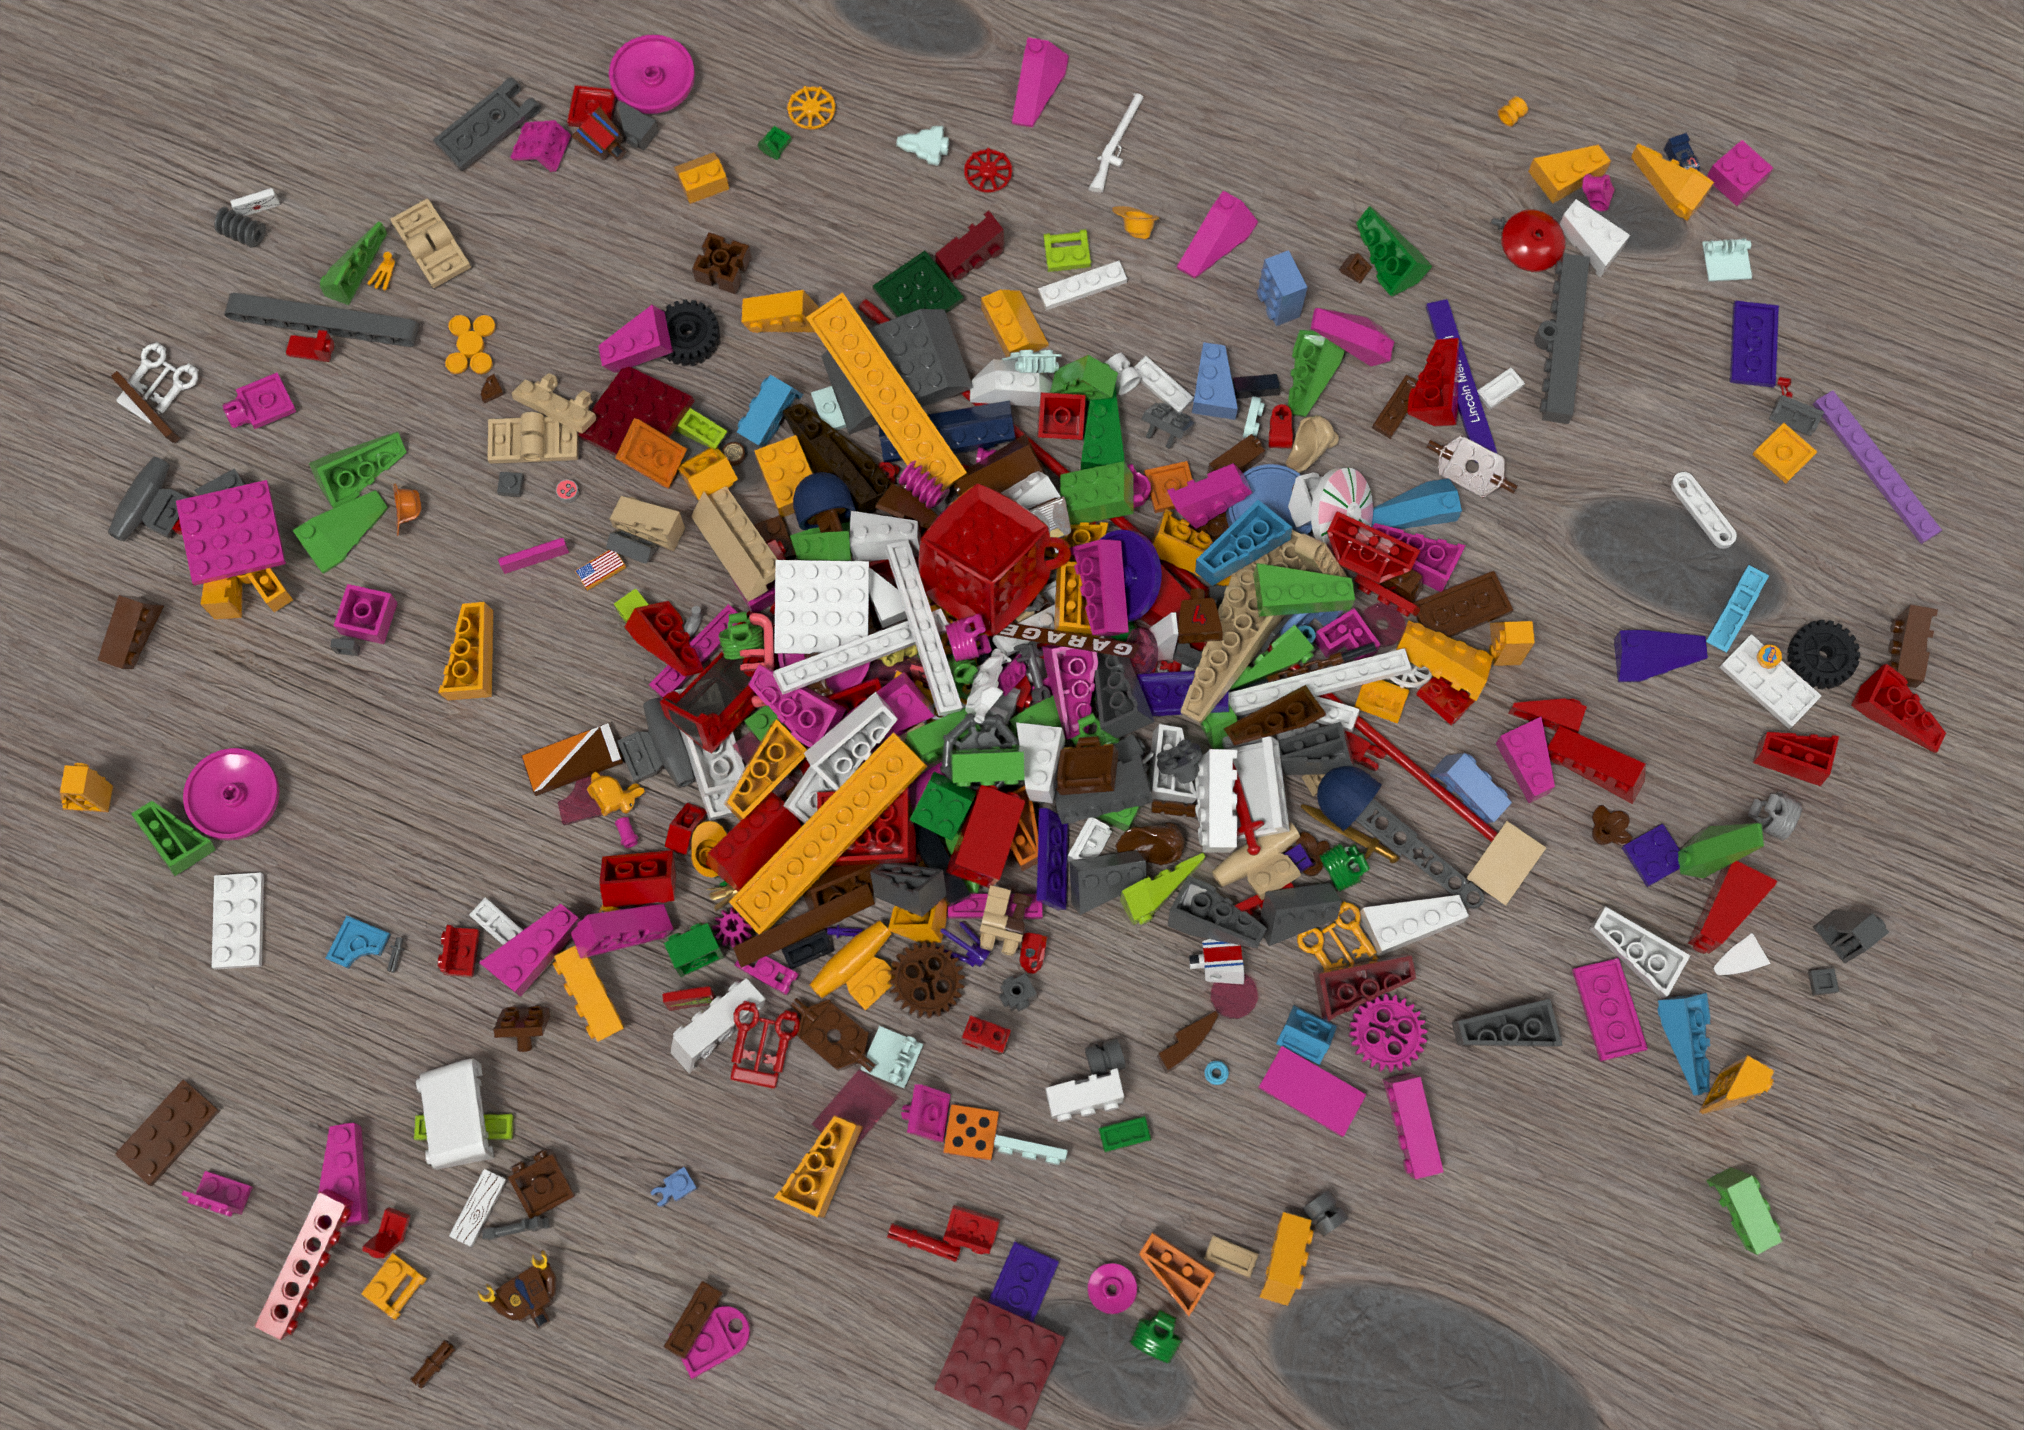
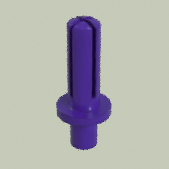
[827,925,862,939]

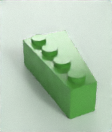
[1253,563,1355,617]

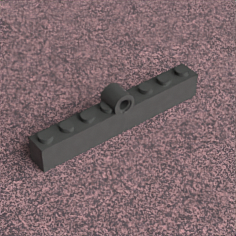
[1534,253,1590,424]

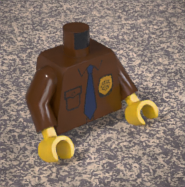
[478,1250,557,1329]

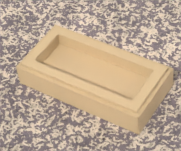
[1204,1236,1259,1278]

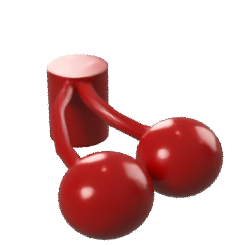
[1777,377,1793,398]

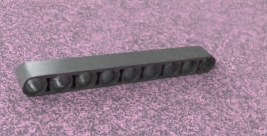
[224,293,419,347]

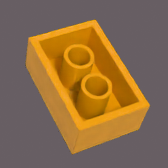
[754,435,812,518]

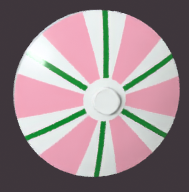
[1311,467,1373,556]

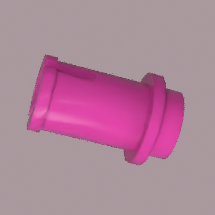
[615,817,638,848]

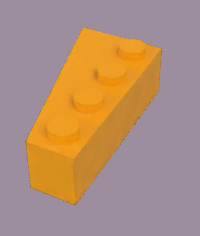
[1151,509,1231,586]
[438,602,493,701]
[553,945,625,1042]
[774,1116,863,1217]

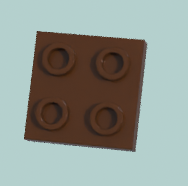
[493,1005,550,1052]

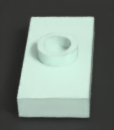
[811,386,846,430]

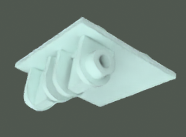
[1702,238,1752,282]
[1002,350,1062,373]
[860,1026,923,1088]

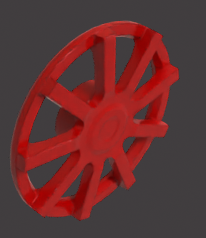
[964,148,1012,193]

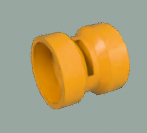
[1498,96,1528,127]

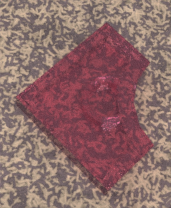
[558,772,603,826]

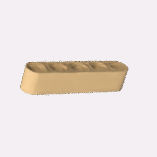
[1294,534,1348,578]

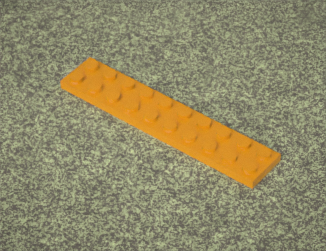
[806,292,967,492]
[729,732,927,935]

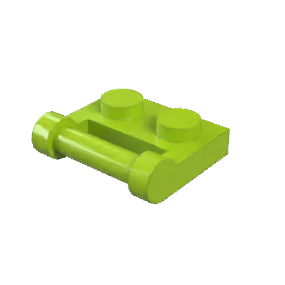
[1043,229,1091,272]

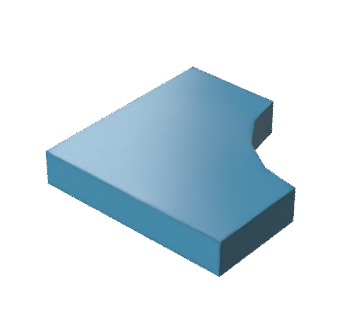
[325,916,391,969]

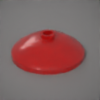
[1501,210,1565,272]

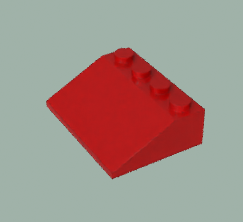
[817,787,916,866]

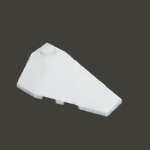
[1288,473,1323,528]

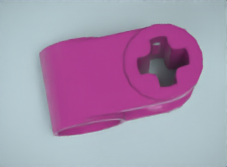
[1583,174,1615,211]

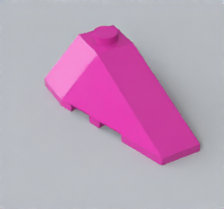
[1310,308,1394,367]
[1042,645,1098,739]
[749,664,846,748]

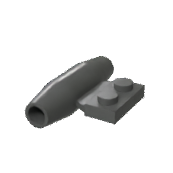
[108,456,189,542]
[617,698,694,788]

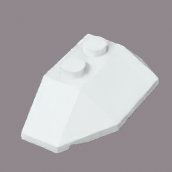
[970,359,1053,407]

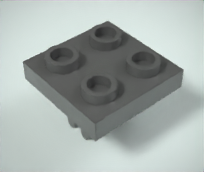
[1142,403,1195,449]

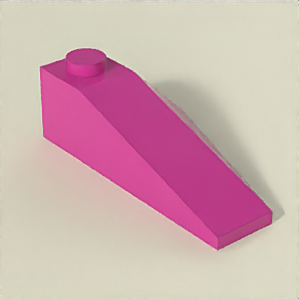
[1012,37,1069,128]
[1177,191,1258,279]

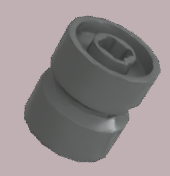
[1085,1038,1126,1076]
[1303,1190,1349,1237]

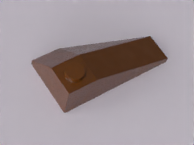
[803,864,879,926]

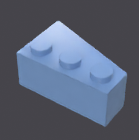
[1429,753,1512,823]

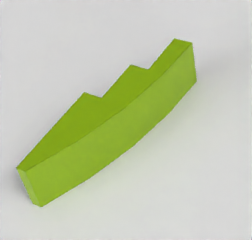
[675,408,727,450]

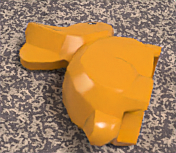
[587,772,645,816]

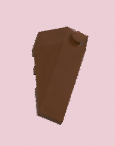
[875,484,940,529]
[1224,685,1326,746]

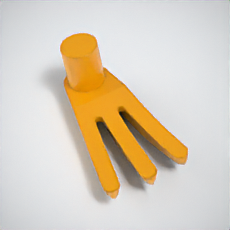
[367,252,395,291]

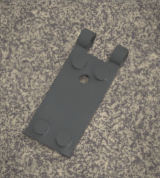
[433,77,542,171]

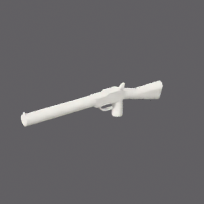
[1088,93,1143,193]

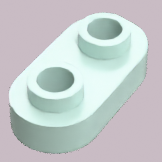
[1243,396,1264,438]

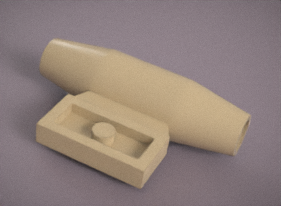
[1212,822,1301,900]

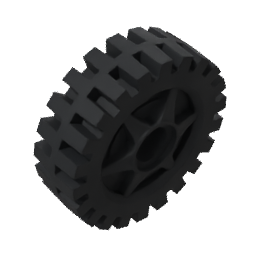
[662,299,720,366]
[1787,620,1860,690]

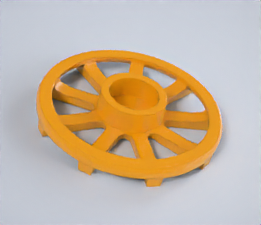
[787,86,835,130]

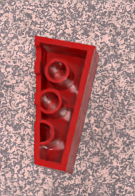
[1548,726,1646,804]

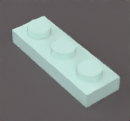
[994,1135,1067,1165]

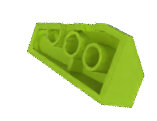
[1120,853,1205,925]

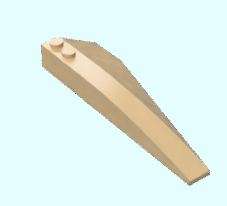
[1181,530,1308,724]

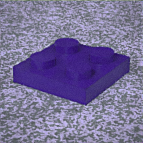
[1622,824,1680,887]

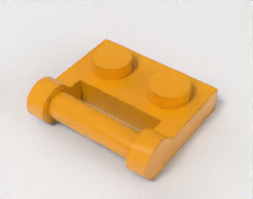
[361,1253,427,1320]

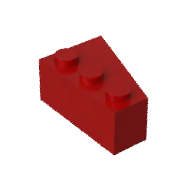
[1753,732,1839,786]

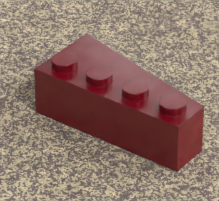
[1313,954,1416,1021]

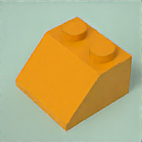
[674,152,729,204]
[678,448,738,501]

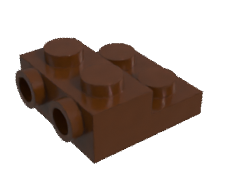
[508,1149,575,1219]

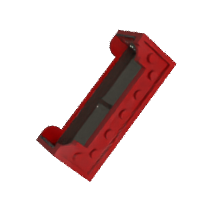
[660,611,780,754]

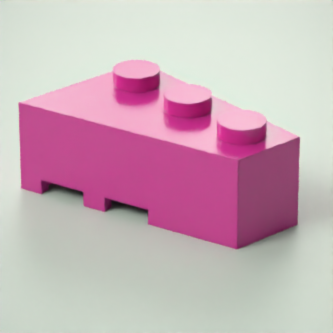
[598,305,672,373]

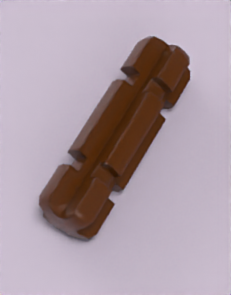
[1151,799,1196,817]

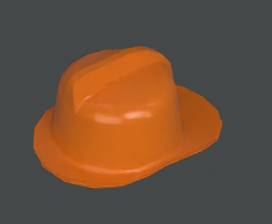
[393,483,421,536]

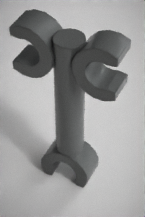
[1013,641,1051,702]
[482,1216,550,1240]

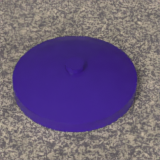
[1099,530,1162,622]

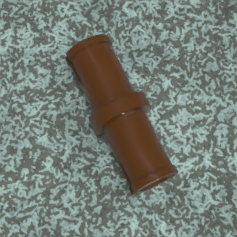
[410,1339,456,1389]

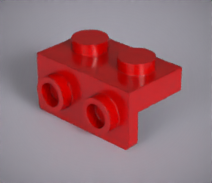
[438,925,480,977]
[943,1205,1000,1254]

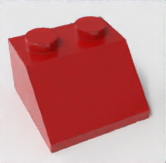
[1037,392,1085,440]

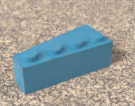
[1195,500,1292,586]

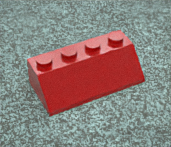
[706,791,802,892]

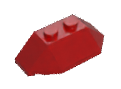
[1327,511,1421,584]

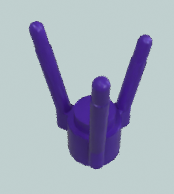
[936,922,990,967]

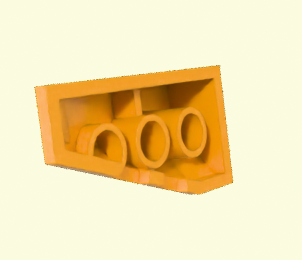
[1631,143,1714,221]
[888,848,949,943]

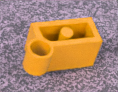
[237,568,293,613]

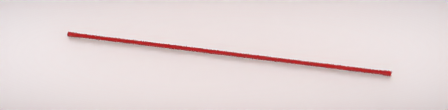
[858,299,1498,843]

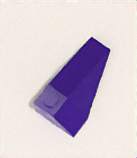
[1614,630,1708,682]

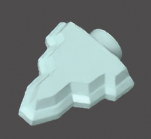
[896,126,949,166]

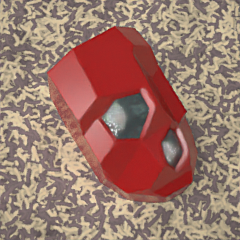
[1020,933,1047,974]

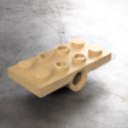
[390,198,471,289]
[487,412,578,464]

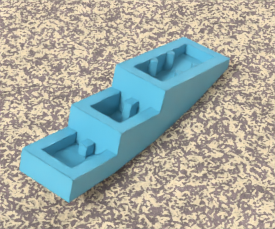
[1706,565,1769,653]

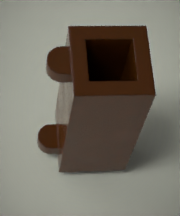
[1207,434,1265,474]

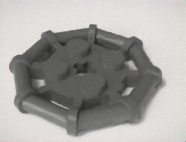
[940,713,1019,792]

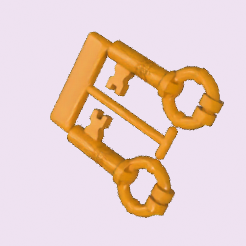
[1297,901,1378,970]

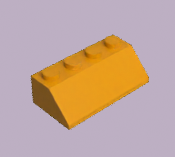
[1699,1055,1774,1114]

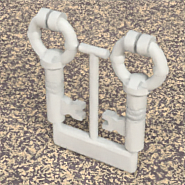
[116,342,198,424]

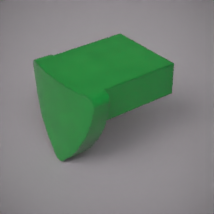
[757,126,792,160]

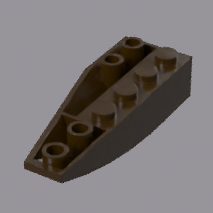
[782,403,892,514]

